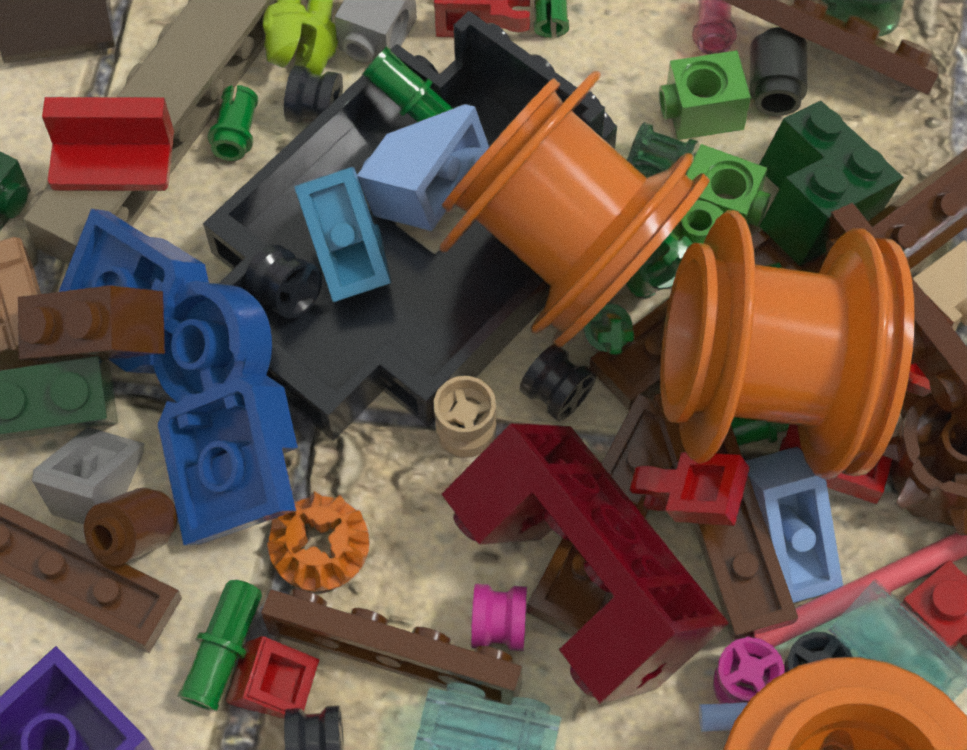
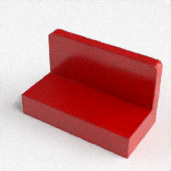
[42,97,174,191]

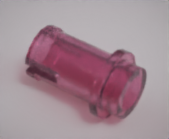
[692,0,737,55]

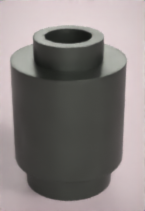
[750,27,807,116]

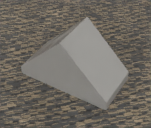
[32,427,144,524]

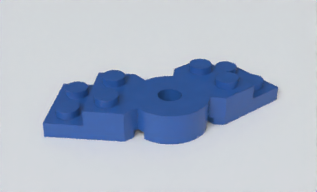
[59,208,298,546]

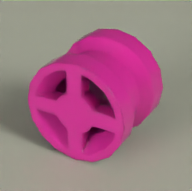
[471,584,527,651]
[713,637,785,703]

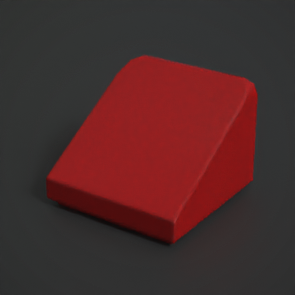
[226,636,320,719]

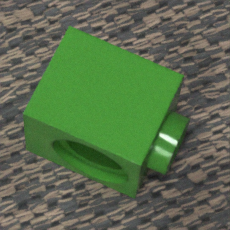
[659,50,751,140]
[687,144,771,227]

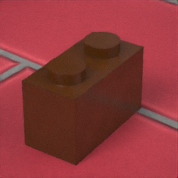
[18,285,165,362]

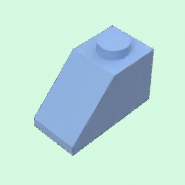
[357,104,489,231]
[746,447,843,603]

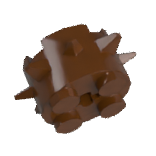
[883,391,967,536]

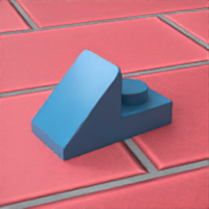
[294,167,392,302]

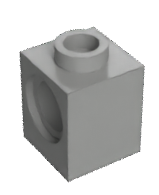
[334,0,417,63]

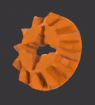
[267,491,370,592]

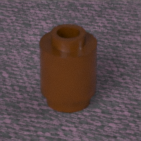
[84,487,178,566]

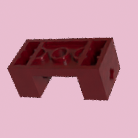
[441,423,729,704]

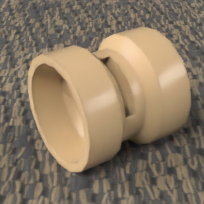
[434,376,496,458]

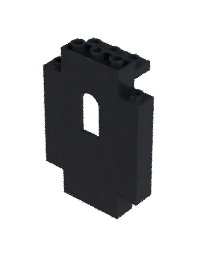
[203,11,617,441]

